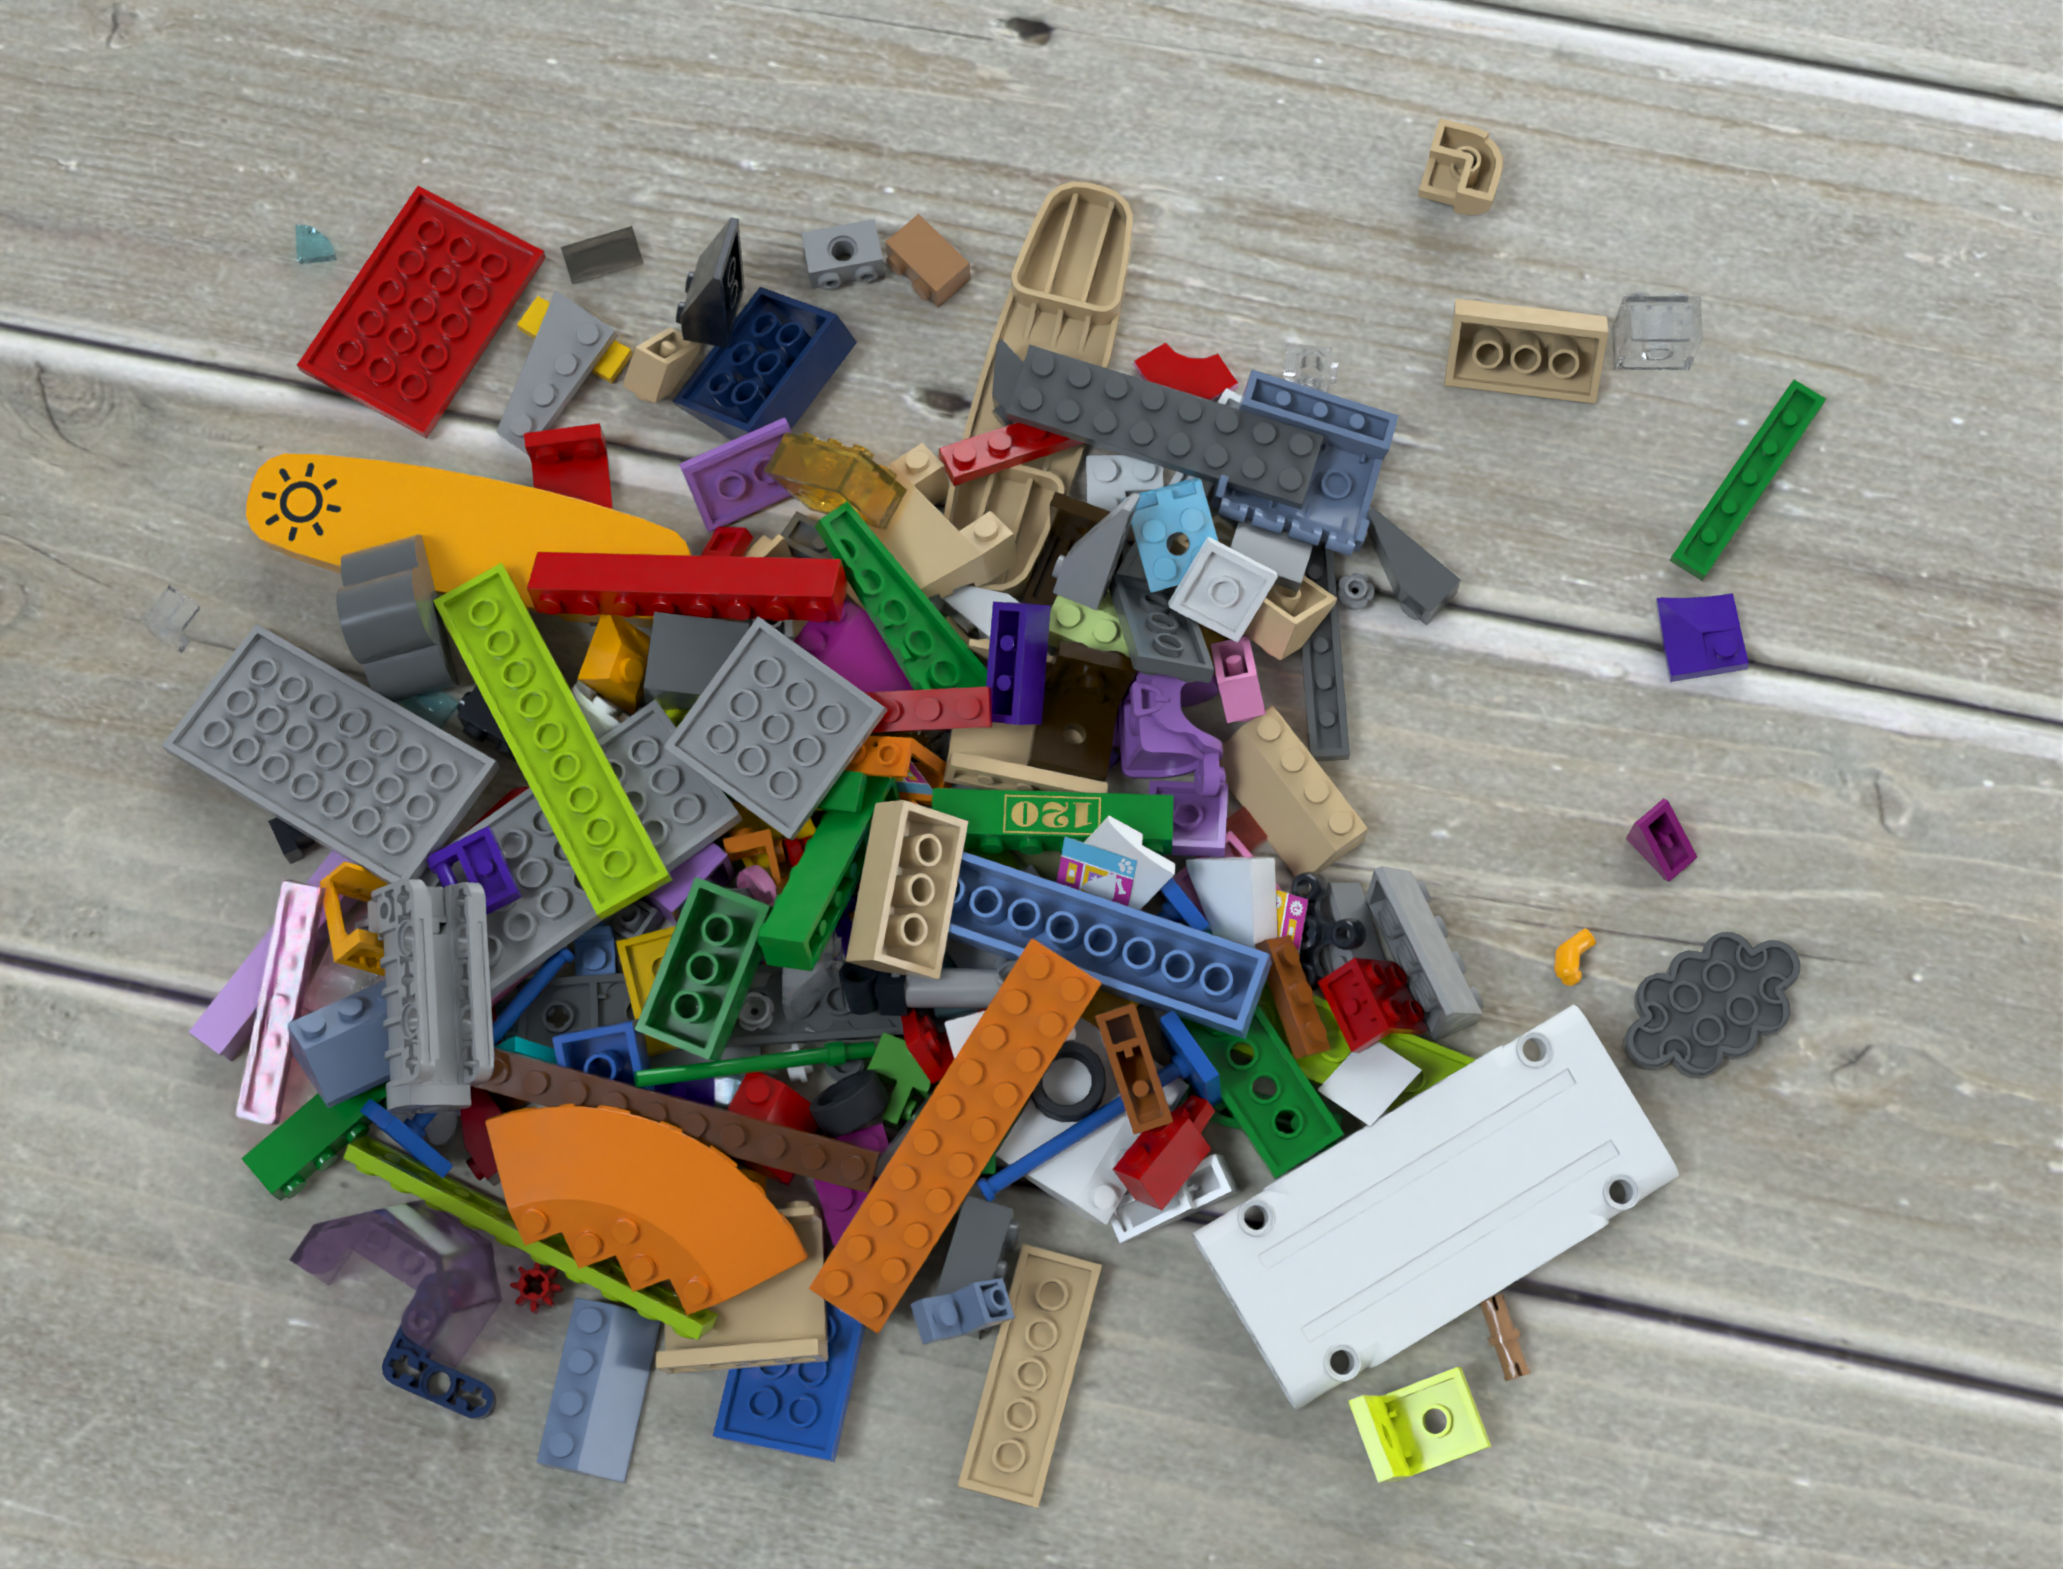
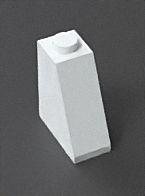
[1186,857,1278,949]

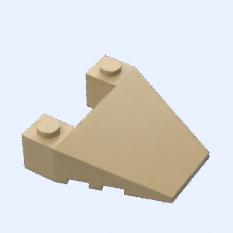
[833,443,1019,611]

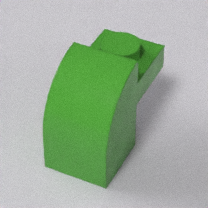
[868,1032,933,1131]

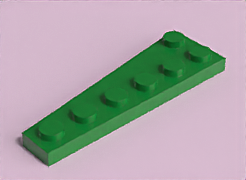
[814,501,987,690]

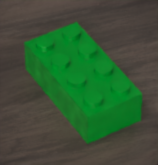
[635,877,774,1061]

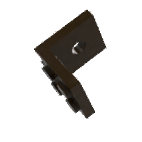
[1022,491,1128,608]
[1027,641,1136,782]

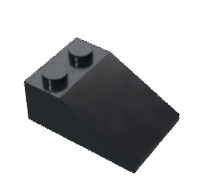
[676,217,745,348]

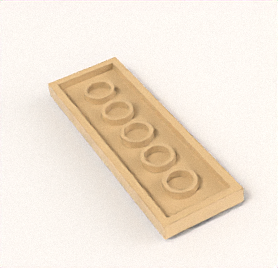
[957,1244,1102,1509]

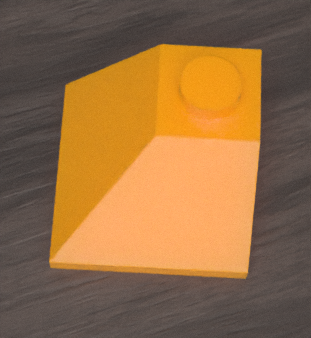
[577,615,651,714]

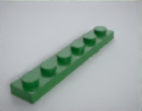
[1670,379,1826,581]

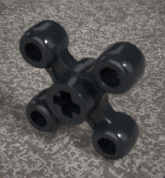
[1291,872,1367,991]

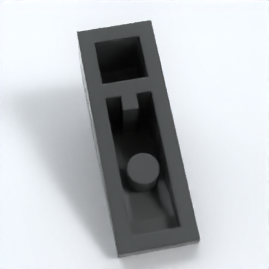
[1366,507,1461,625]

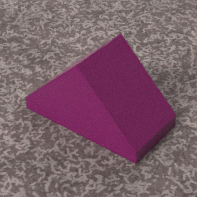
[1626,798,1697,882]

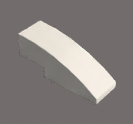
[1110,1154,1240,1243]

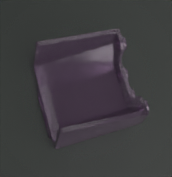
[289,1199,502,1368]

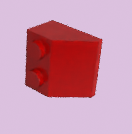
[726,1072,820,1187]

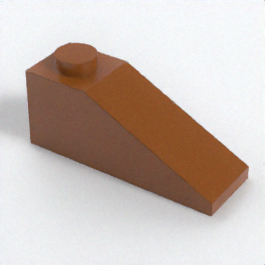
[1095,1003,1173,1135]

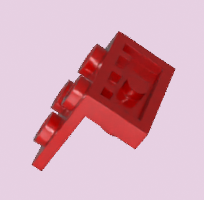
[524,423,613,509]
[1318,957,1428,1053]
[901,1008,986,1084]

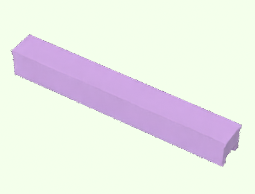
[189,851,357,1061]

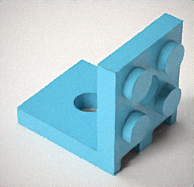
[1122,477,1218,593]

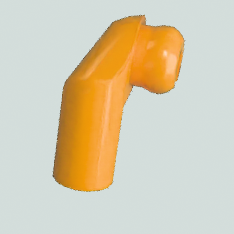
[1554,928,1596,986]

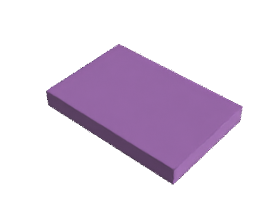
[679,418,813,533]

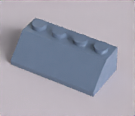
[286,980,390,1108]
[537,1297,661,1483]

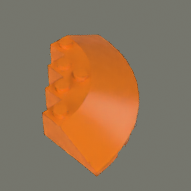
[485,1104,809,1315]

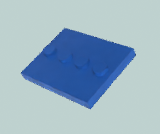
[713,1301,866,1463]

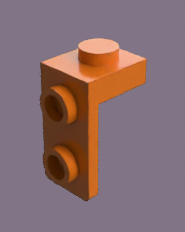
[723,827,786,886]

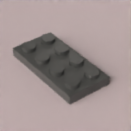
[1109,573,1214,683]

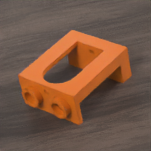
[844,736,952,806]

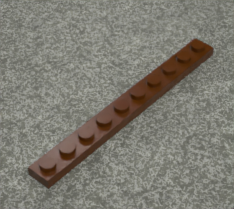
[473,1048,881,1193]

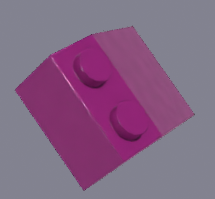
[793,600,914,692]

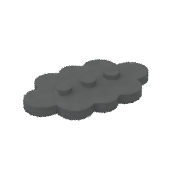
[1623,932,1800,1079]

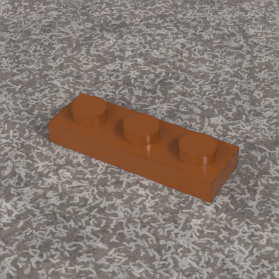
[1255,935,1331,1060]

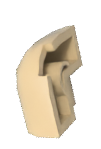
[1418,118,1504,215]

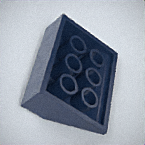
[672,287,857,441]

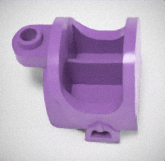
[1112,670,1226,796]

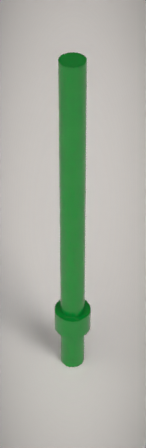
[634,1041,876,1087]

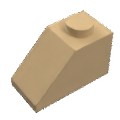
[623,327,702,403]

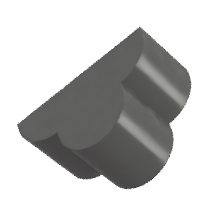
[336,534,459,702]

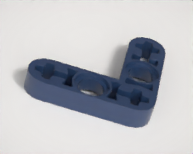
[382,1272,496,1420]

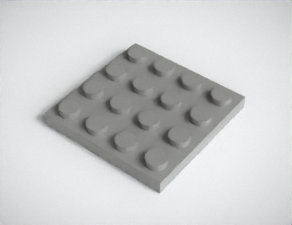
[664,617,888,841]

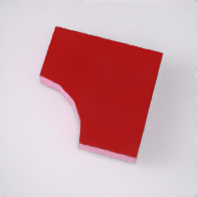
[1134,342,1238,402]

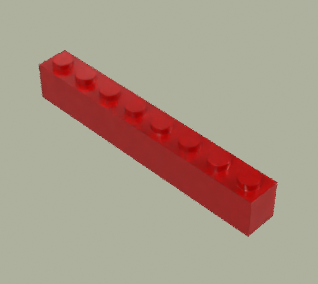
[527,552,848,622]

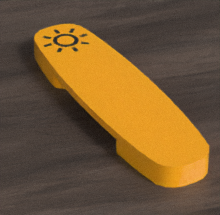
[246,453,692,628]

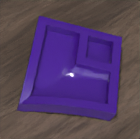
[1656,593,1749,682]

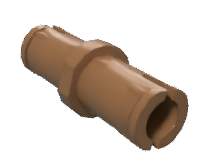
[1479,1293,1530,1381]

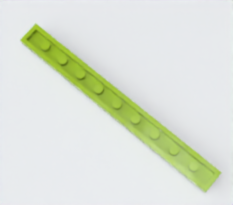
[343,1135,718,1340]

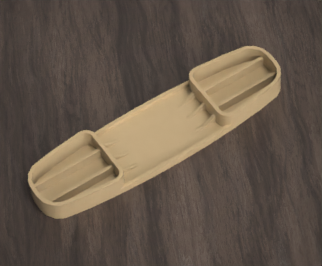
[944,181,1133,599]

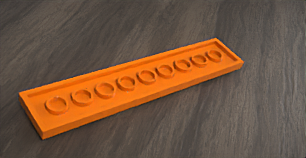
[808,938,1102,1334]

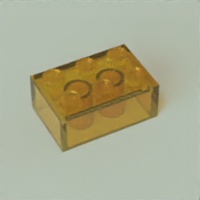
[764,432,907,530]

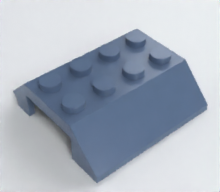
[1211,369,1399,556]

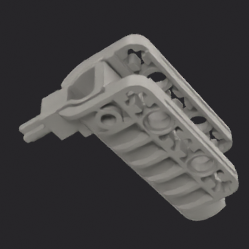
[355,879,494,1114]

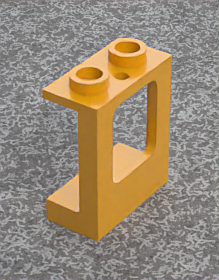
[320,861,388,976]

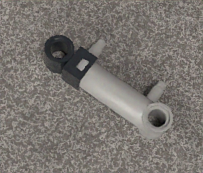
[839,955,1017,1016]

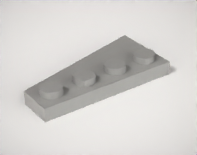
[496,290,618,455]

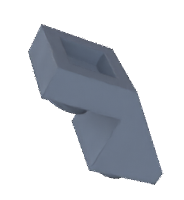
[910,1278,1015,1345]

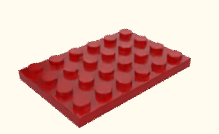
[297,185,546,439]

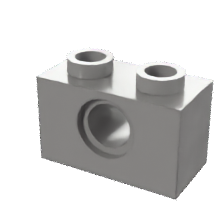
[801,219,885,290]

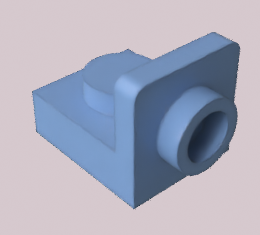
[574,922,618,976]

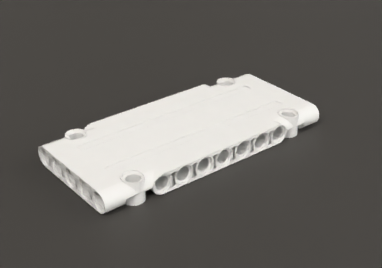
[1192,1005,1679,1411]

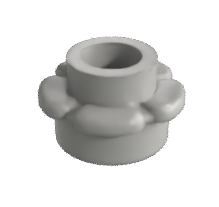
[1337,573,1375,610]
[737,992,774,1031]

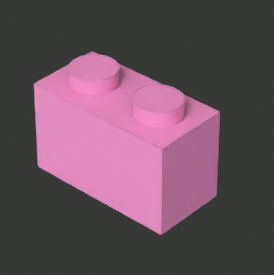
[1211,636,1266,723]

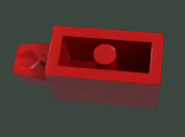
[1112,1095,1215,1211]

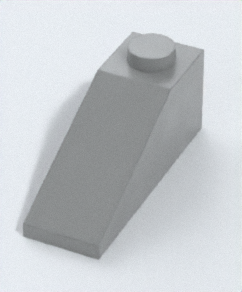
[1052,492,1141,610]

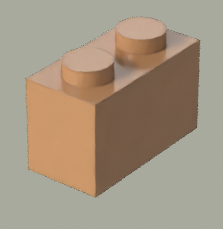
[885,213,971,307]

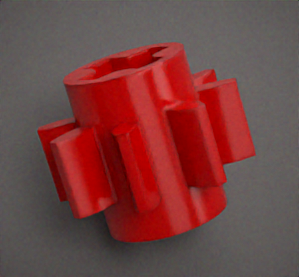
[510,1262,564,1314]

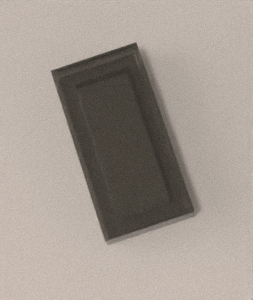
[561,226,644,285]

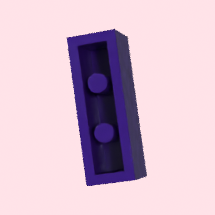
[986,601,1051,725]

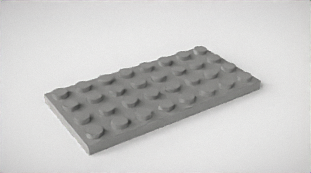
[161,624,501,884]
[418,700,743,999]

